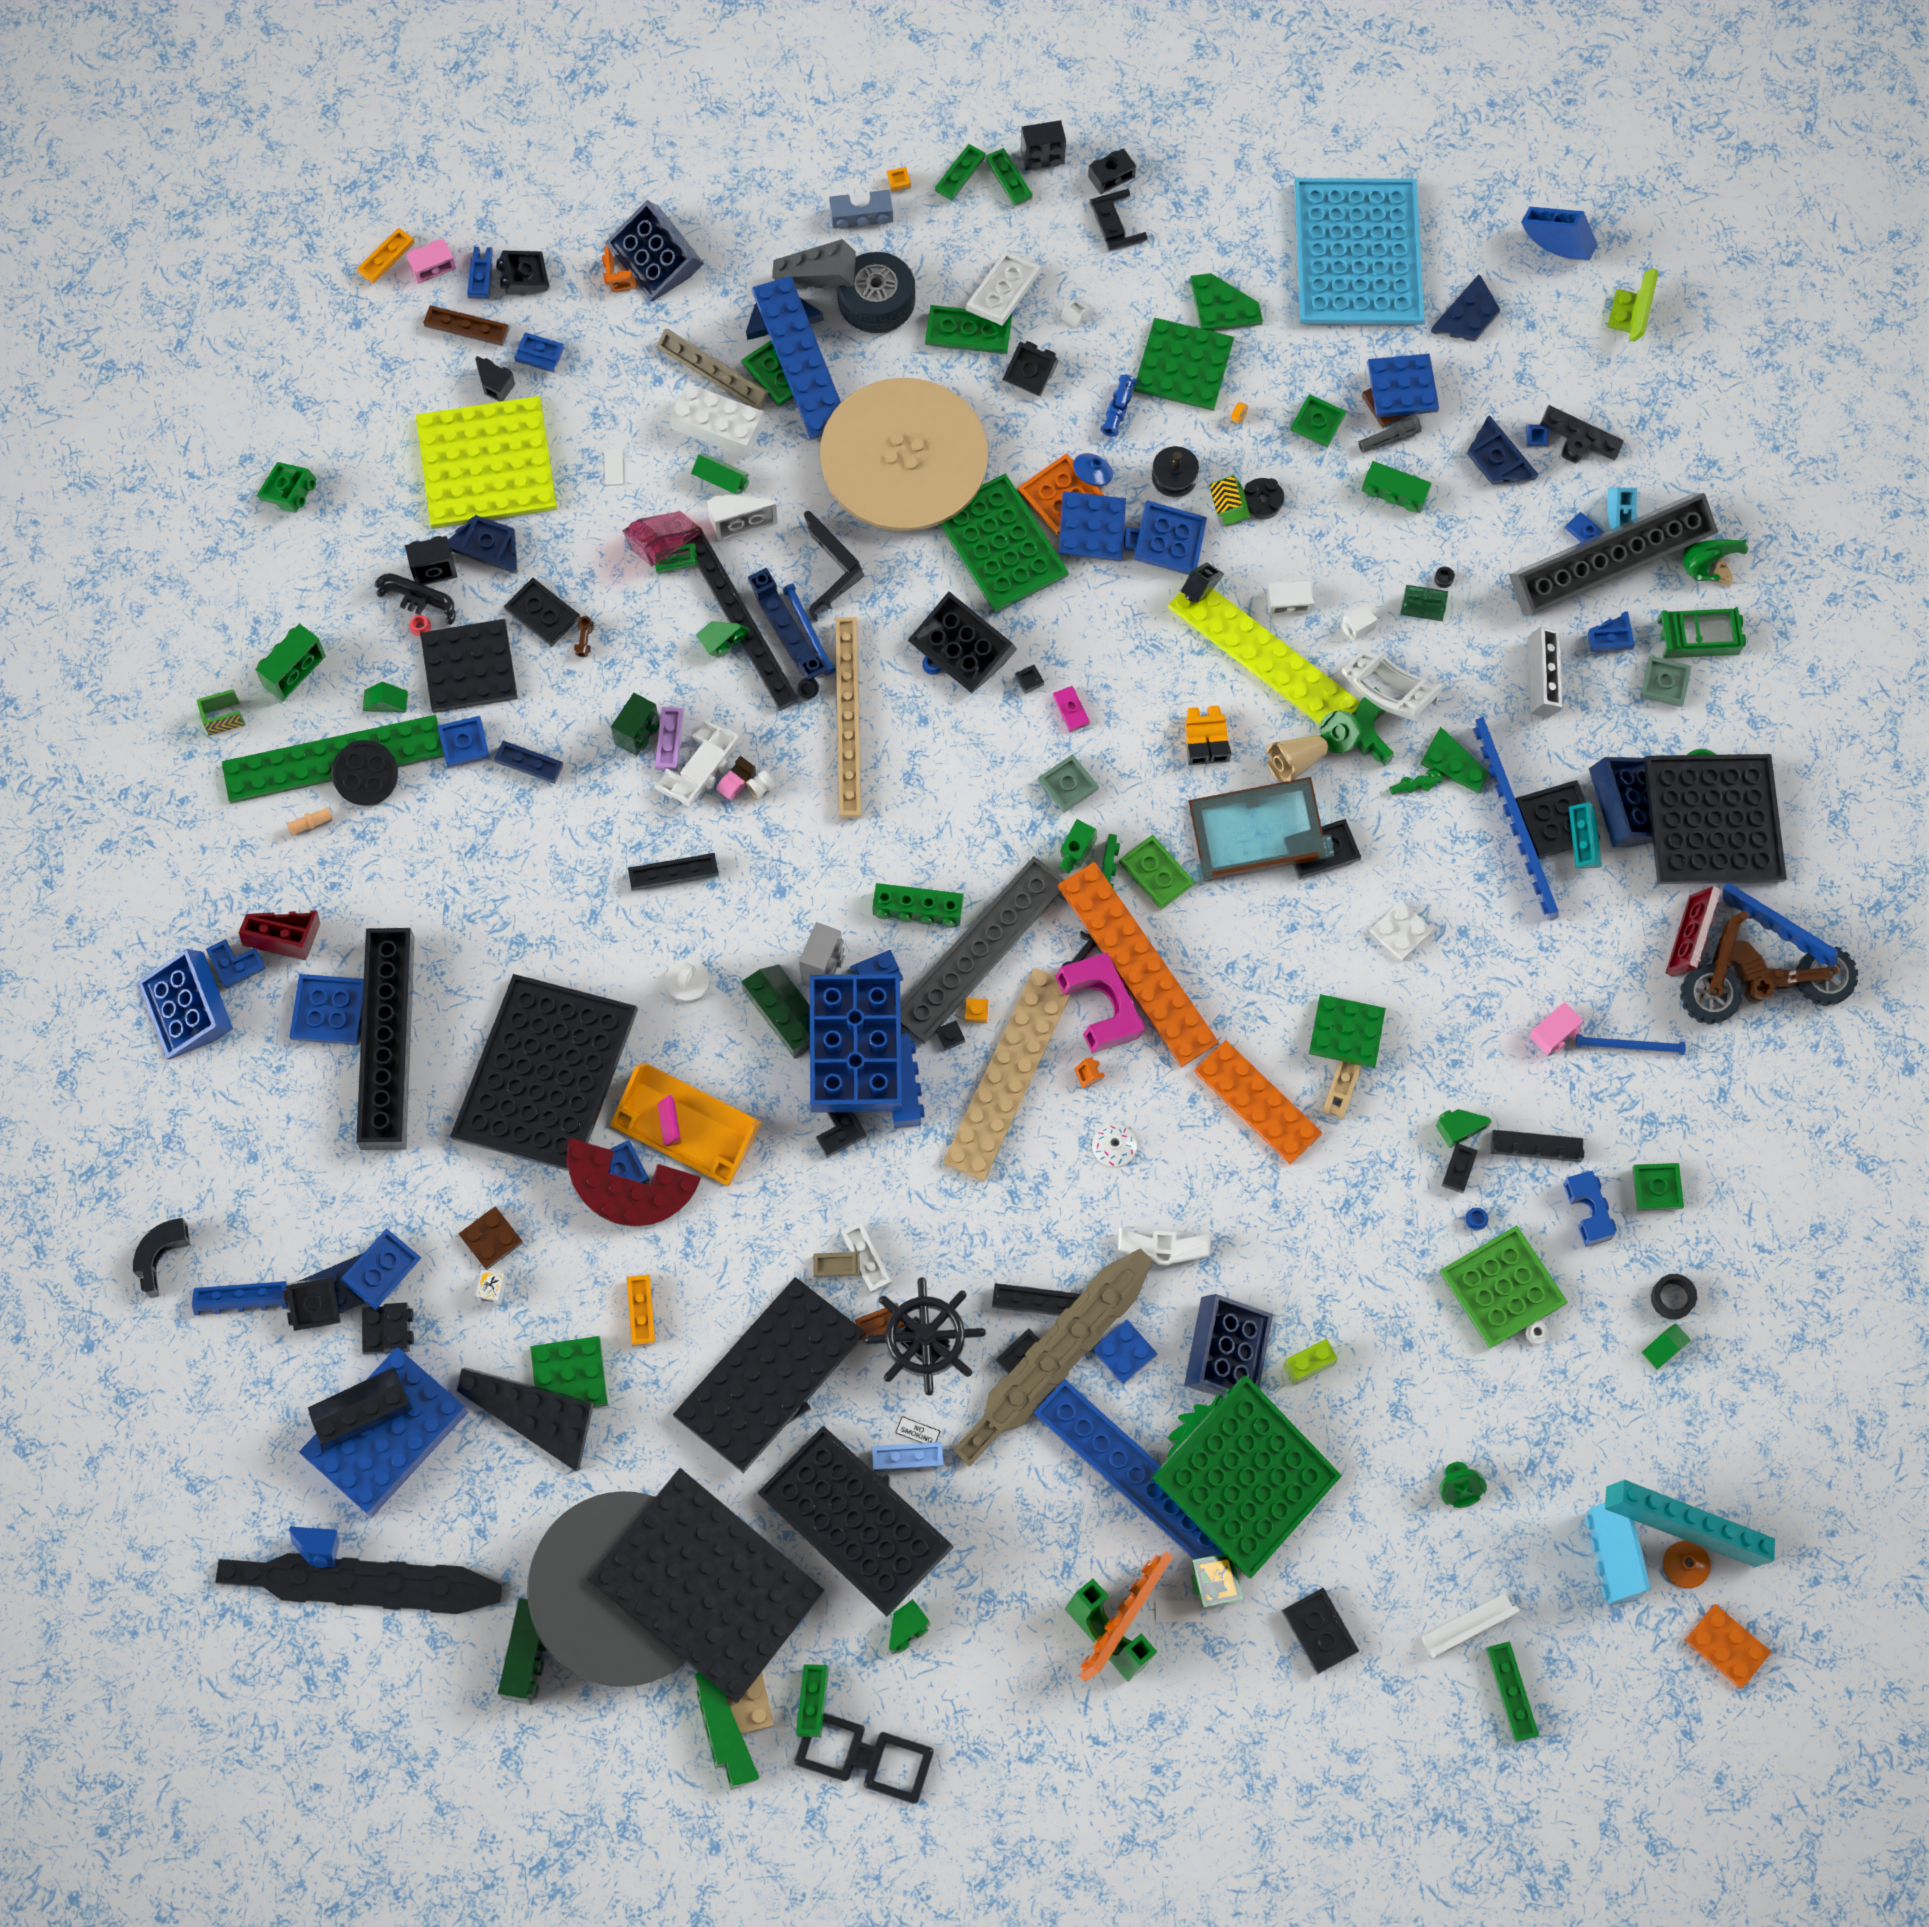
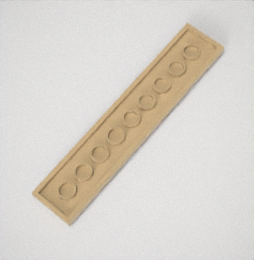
[943,967,1072,1182]

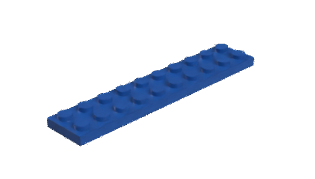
[1033,1379,1224,1560]

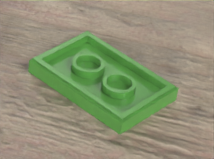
[1119,835,1195,910]

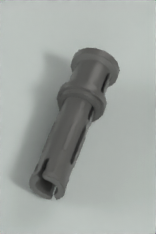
[1358,415,1422,453]

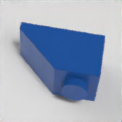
[289,1526,339,1568]

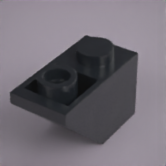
[475,356,515,402]

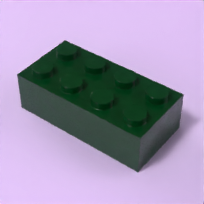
[497,1597,548,1705]

